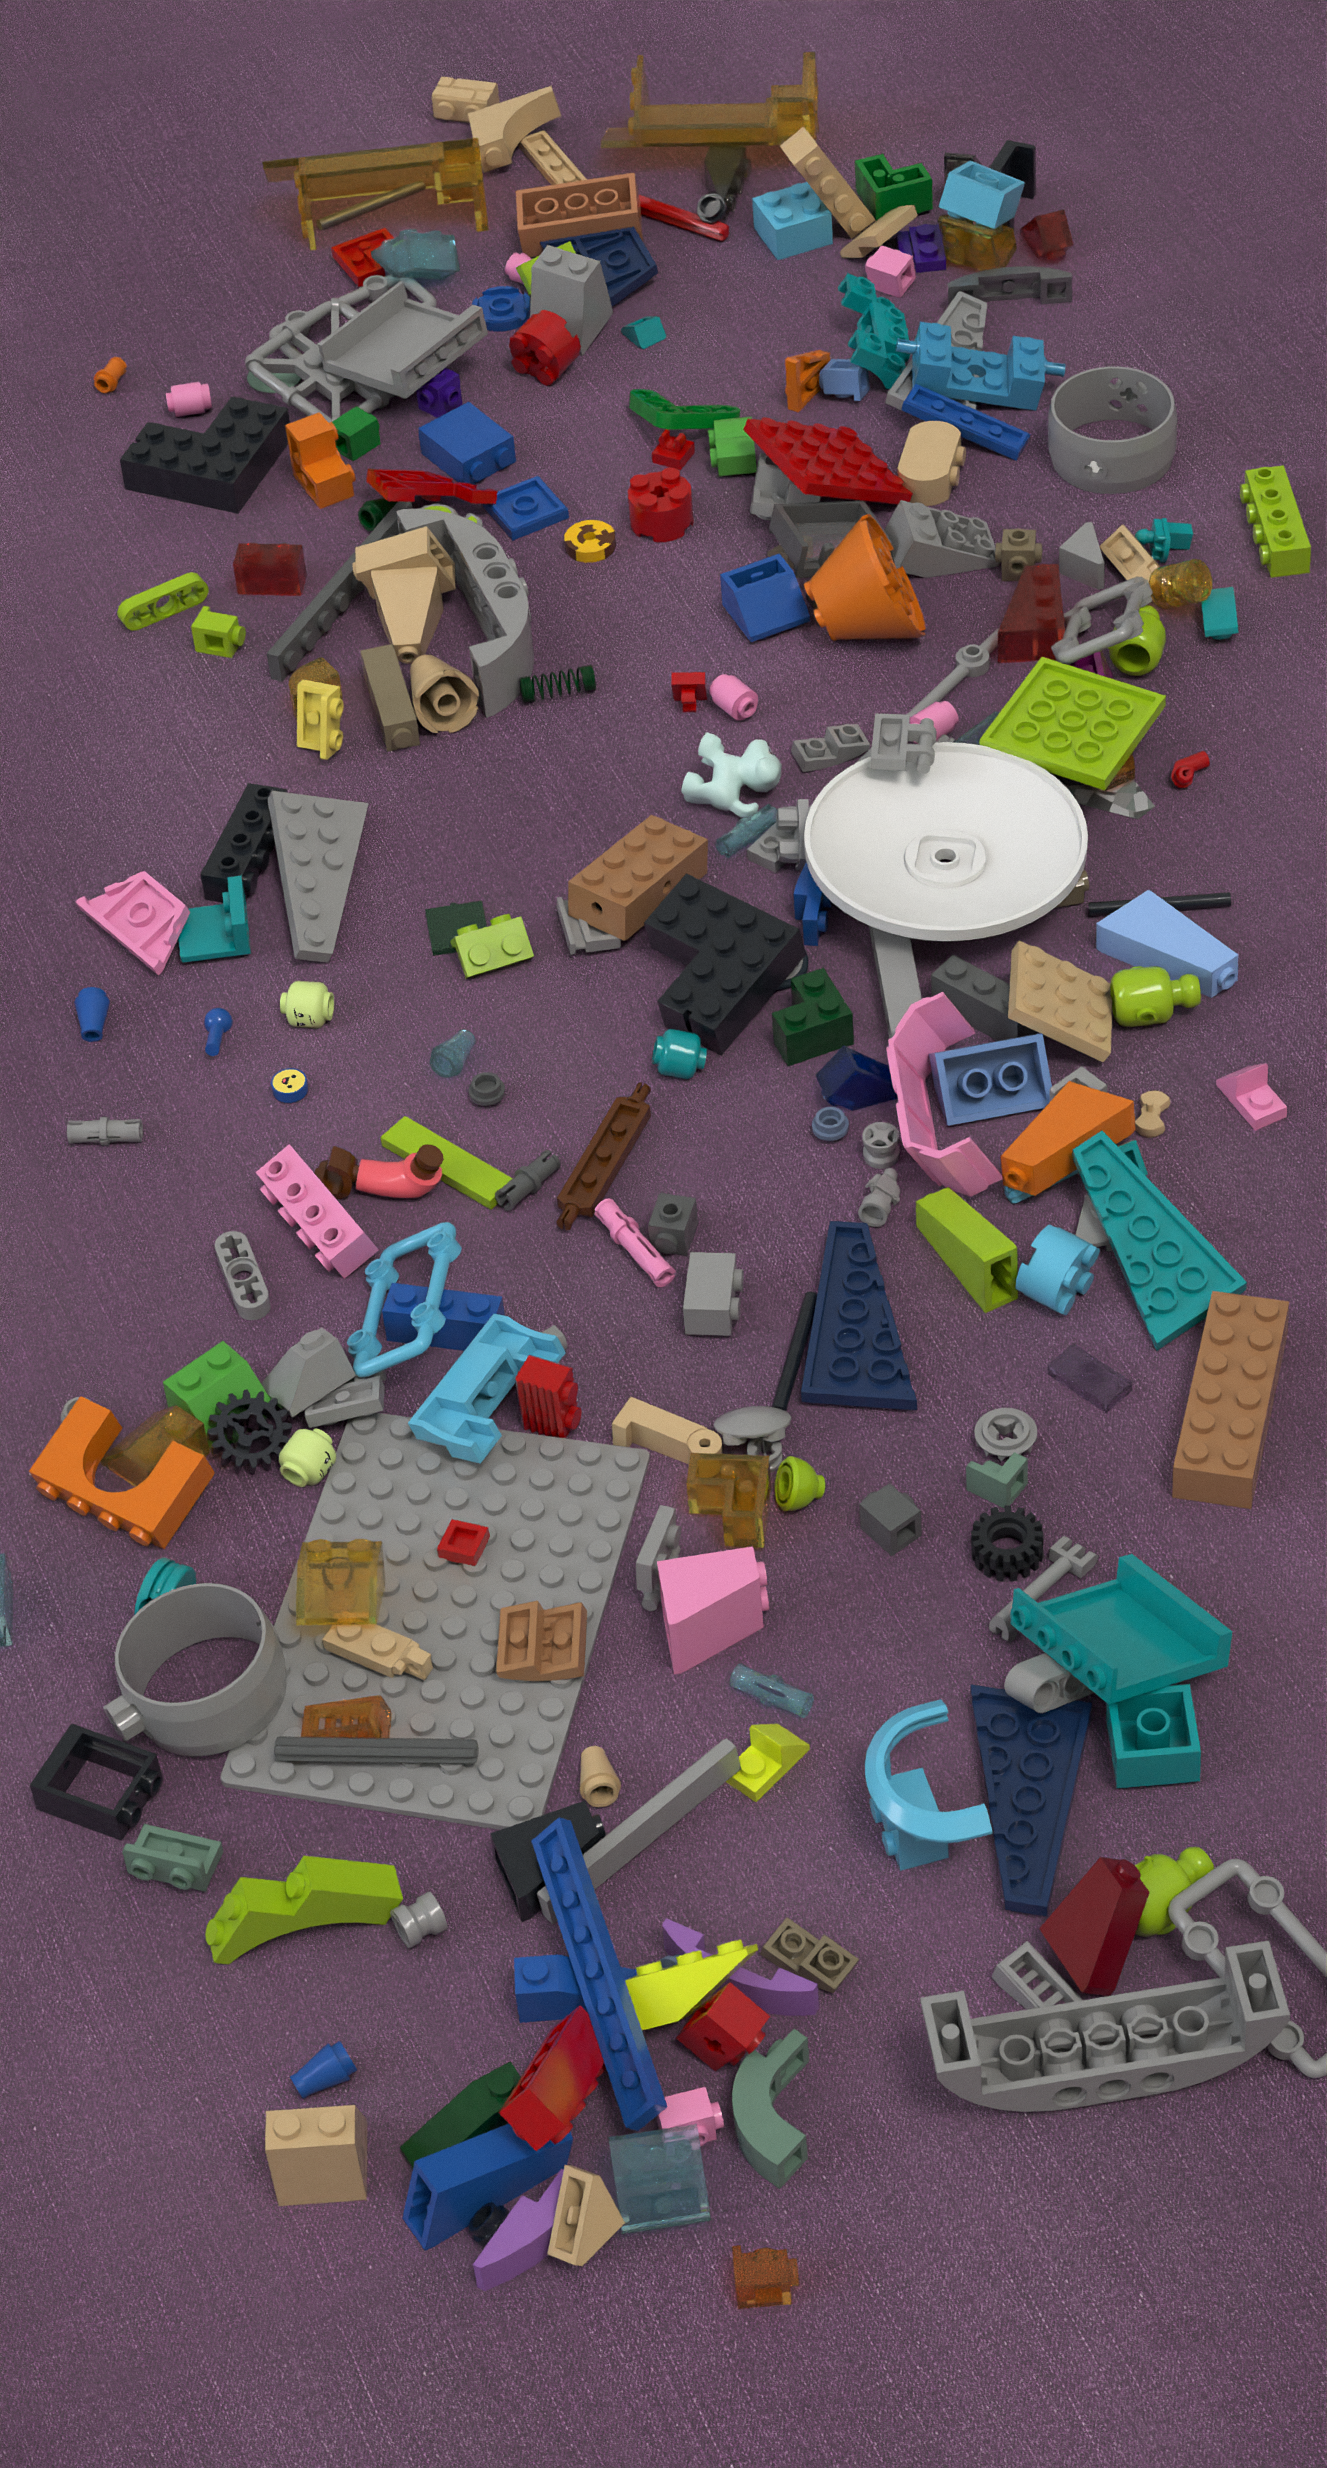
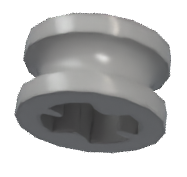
[747,1437,783,1474]

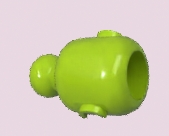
[1108,604,1166,676]
[1110,966,1201,1027]
[1135,1847,1215,1937]

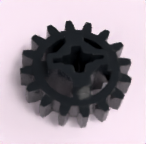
[207,1389,292,1474]

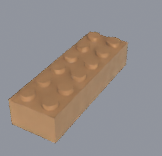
[1172,1291,1289,1509]

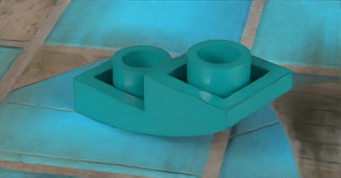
[1200,587,1239,640]

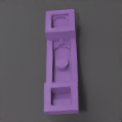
[662,1918,819,2016]

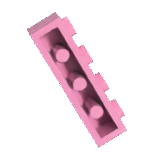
[255,1144,379,1279]

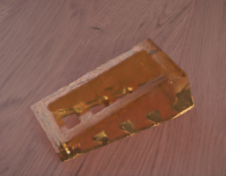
[301,1695,392,1738]

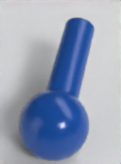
[204,1008,233,1056]

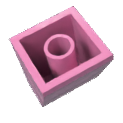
[657,1546,769,1674]

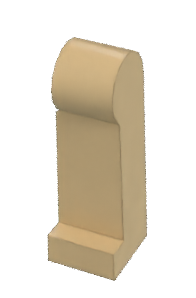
[612,1397,723,1475]

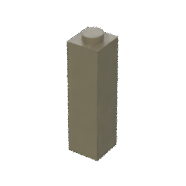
[360,644,420,752]

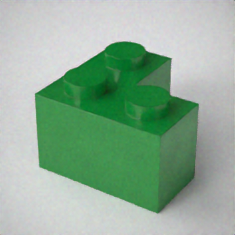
[855,154,933,222]

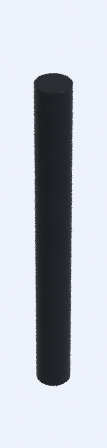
[1088,892,1231,917]
[772,1292,817,1411]

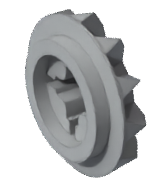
[974,1408,1037,1462]

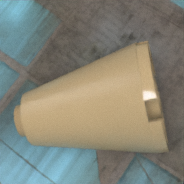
[410,655,479,733]

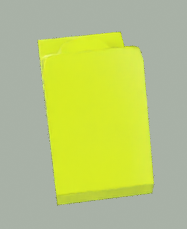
[726,1724,810,1802]

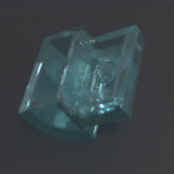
[609,2124,711,2234]

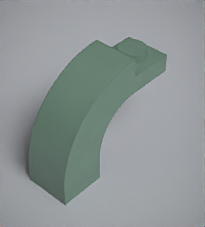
[732,2028,809,2189]

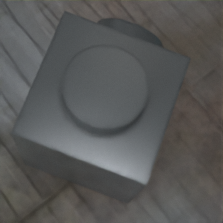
[648,1193,698,1256]
[859,1483,922,1556]

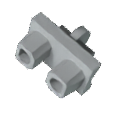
[776,799,809,871]

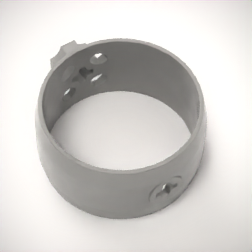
[1048,366,1177,494]
[103,1583,287,1756]

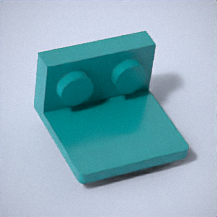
[179,876,251,962]

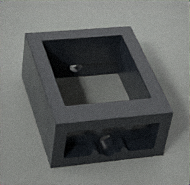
[30,1723,163,1841]

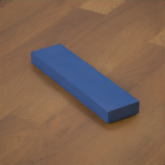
[901,384,1031,461]

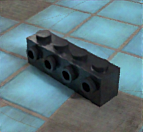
[200,783,287,903]

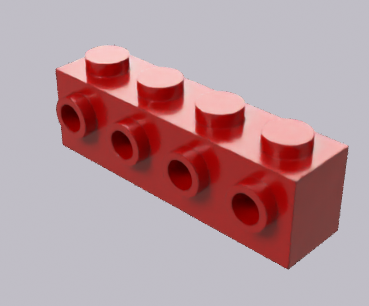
[499,2005,606,2151]

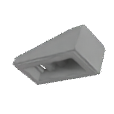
[991,1941,1082,2009]

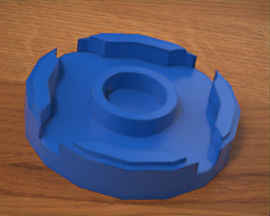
[472,286,531,332]

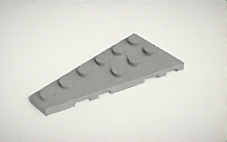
[885,291,987,411]
[268,791,369,963]

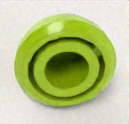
[775,1456,825,1511]

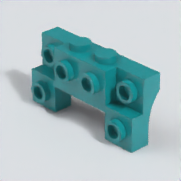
[838,273,911,389]

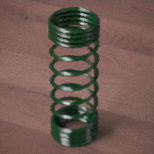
[519,664,596,703]

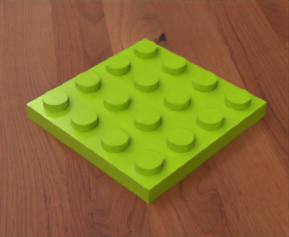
[980,657,1166,790]

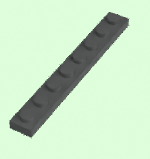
[267,502,412,682]

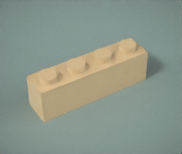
[780,127,875,239]

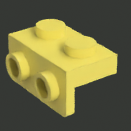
[297,680,344,760]

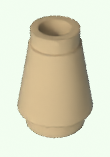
[580,1746,621,1807]

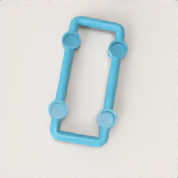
[347,1222,462,1377]

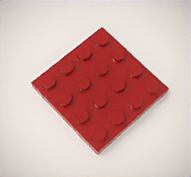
[743,417,913,504]

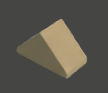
[548,2165,625,2266]

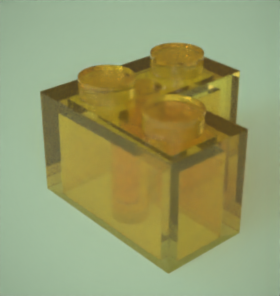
[686,1453,772,1548]

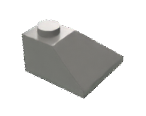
[261,1327,356,1417]

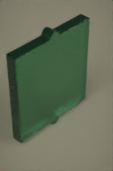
[425,901,487,956]

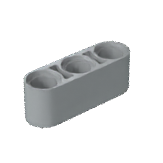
[1004,1653,1094,1713]

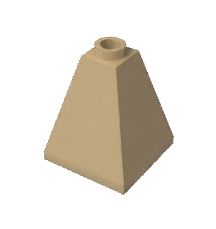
[371,566,443,664]

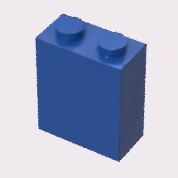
[418,402,516,484]

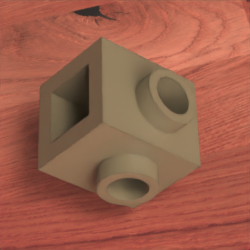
[995,528,1042,582]

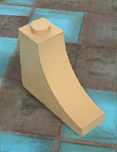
[468,86,561,172]

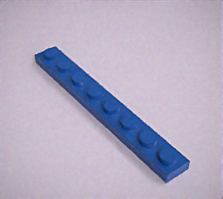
[531,1817,668,2131]

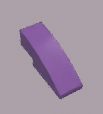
[473,2169,564,2291]

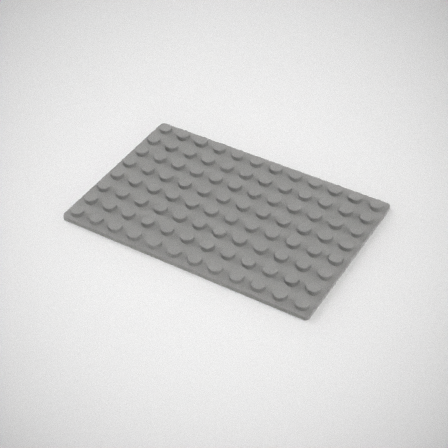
[220,1413,650,1830]

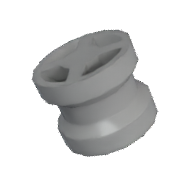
[862,1122,900,1169]

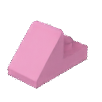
[1216,1063,1287,1131]

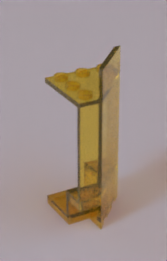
[601,52,819,148]
[262,138,489,250]

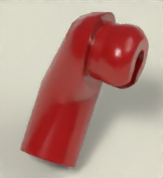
[1171,751,1210,788]

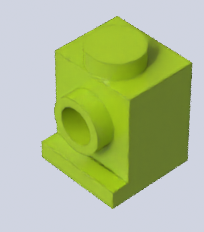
[191,606,246,658]

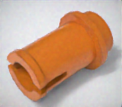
[94,357,127,393]

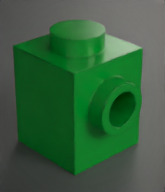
[332,406,381,462]

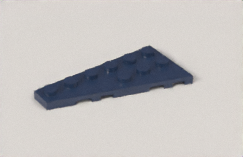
[801,1221,917,1410]
[970,1684,1092,1917]

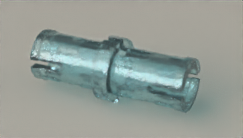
[715,804,777,858]
[730,1663,814,1718]

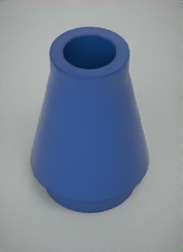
[74,987,110,1042]
[290,2040,357,2099]

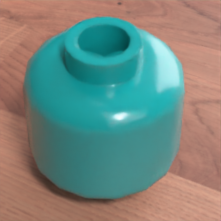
[652,1029,707,1080]

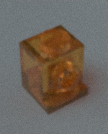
[732,2245,799,2309]

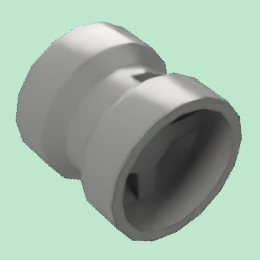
[390,1891,448,1949]

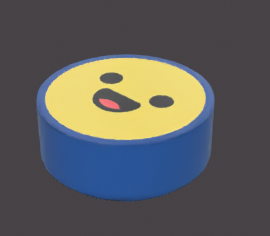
[271,1068,308,1103]

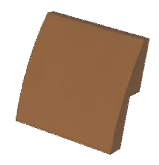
[496,1600,587,1681]

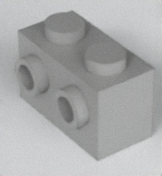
[683,1252,744,1336]

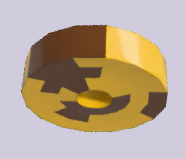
[564,520,616,563]

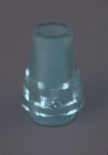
[430,1029,476,1078]

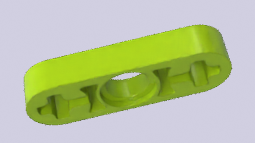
[117,572,209,631]

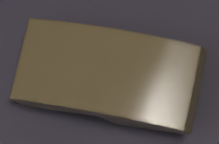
[760,1917,859,1993]

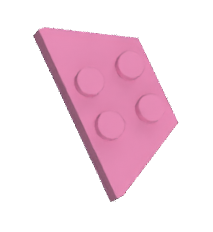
[75,871,190,976]

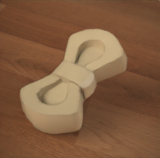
[1135,1090,1170,1138]

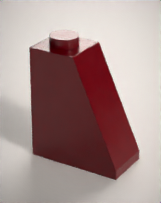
[1039,1857,1150,1996]

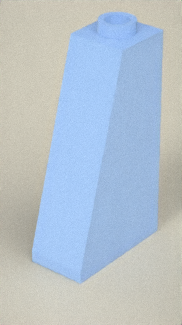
[1096,890,1238,998]

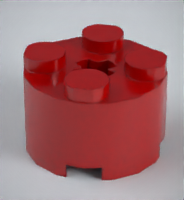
[509,310,581,386]
[628,467,694,543]

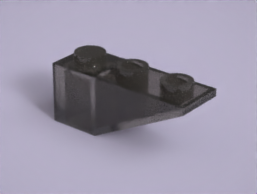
[704,143,751,224]

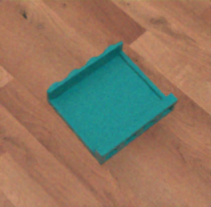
[1010,1554,1233,1705]

